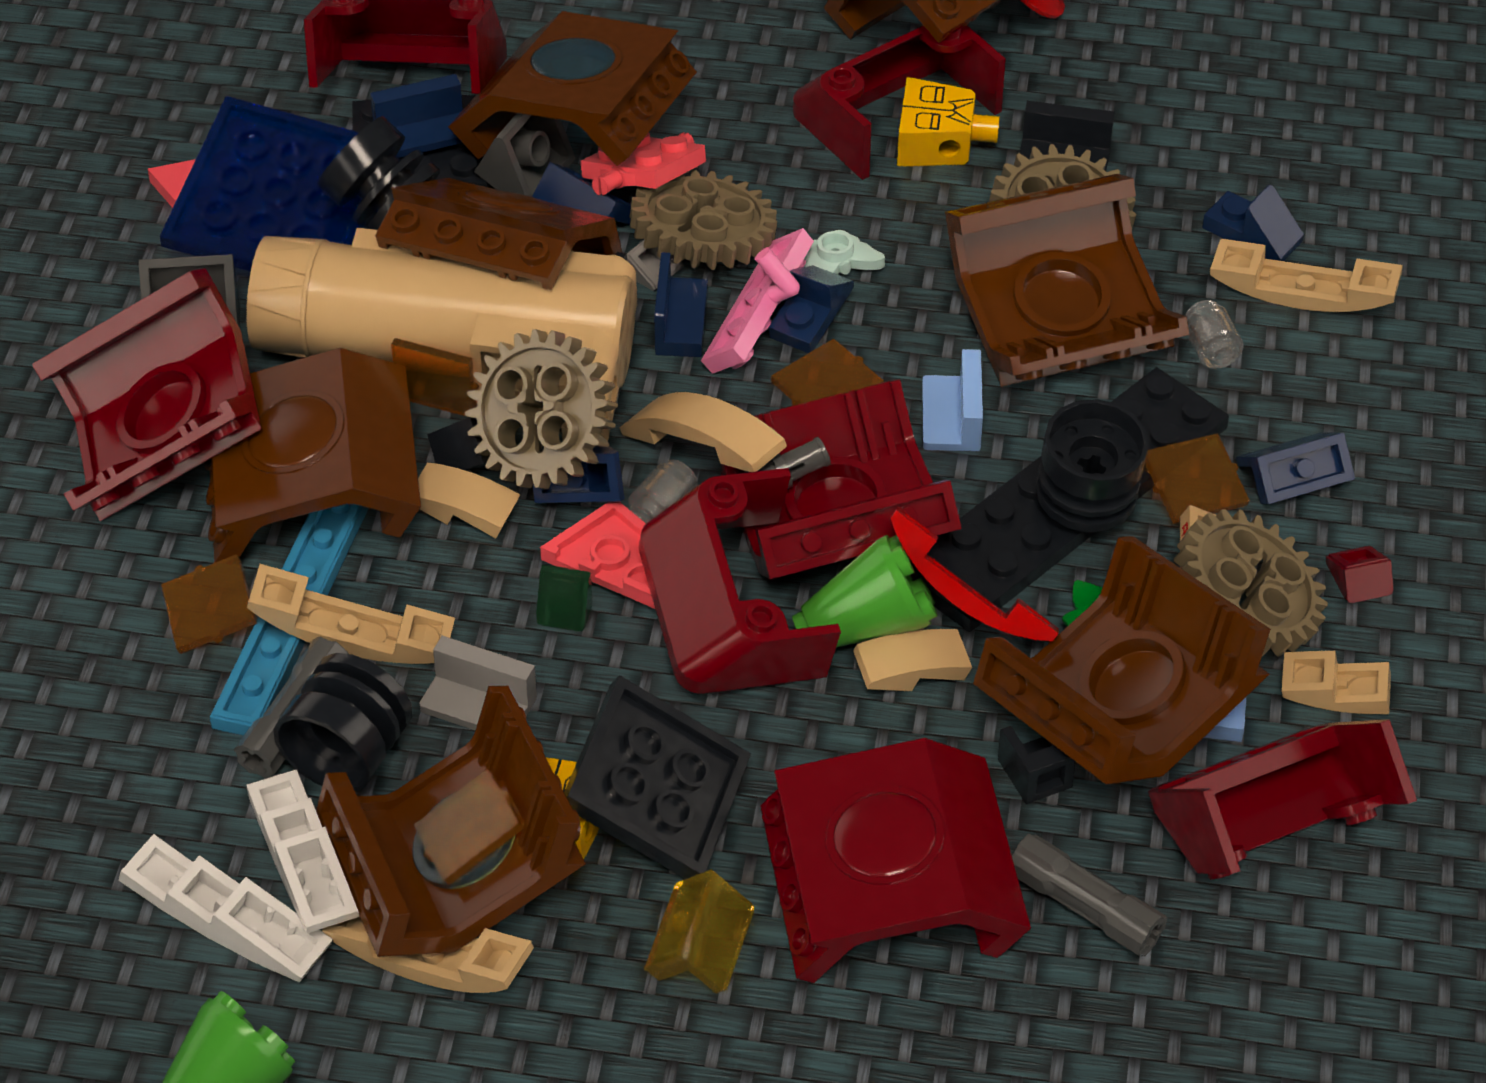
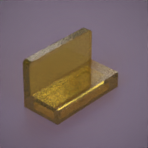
[644,869,755,993]

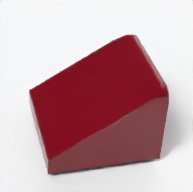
[1326,545,1394,603]

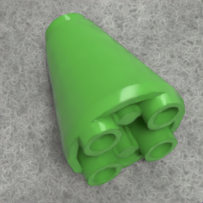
[792,535,938,648]
[162,991,295,1083]

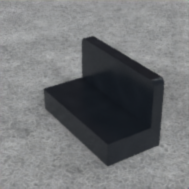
[1020,100,1115,171]

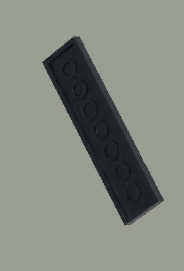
[910,367,1229,633]

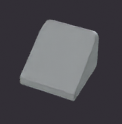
[627,240,685,291]

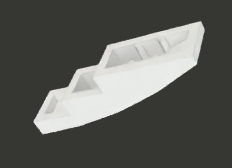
[246,769,359,933]
[118,834,333,983]

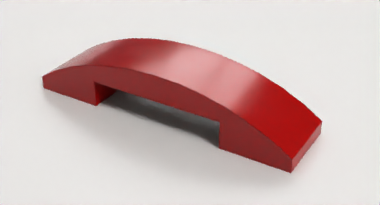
[890,506,1059,642]

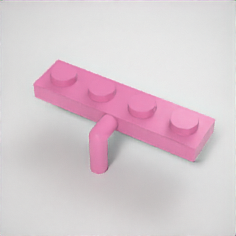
[701,228,814,374]

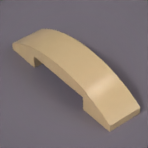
[1210,239,1403,312]
[619,392,787,472]
[247,564,455,664]
[322,915,534,993]

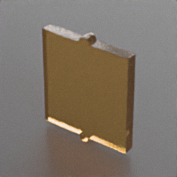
[391,338,479,417]
[771,338,884,405]
[1145,433,1250,524]
[161,554,257,654]
[414,768,524,886]

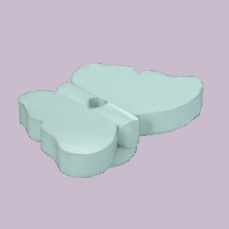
[804,230,885,275]

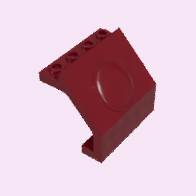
[32,268,261,522]
[721,379,962,579]
[760,738,1031,983]

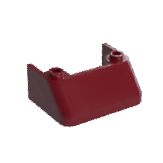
[304,0,507,94]
[793,25,1006,180]
[638,468,841,694]
[1148,719,1417,880]

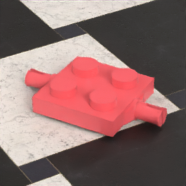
[581,132,706,196]

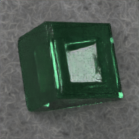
[536,565,593,631]

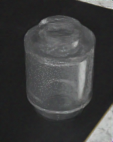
[1185,300,1244,369]
[628,460,697,523]

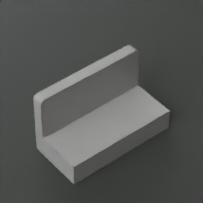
[420,636,537,730]

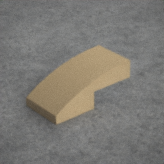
[418,462,520,539]
[853,629,972,691]
[1282,651,1391,714]

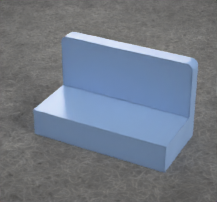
[922,349,983,451]

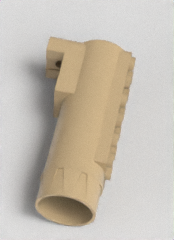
[247,228,637,441]

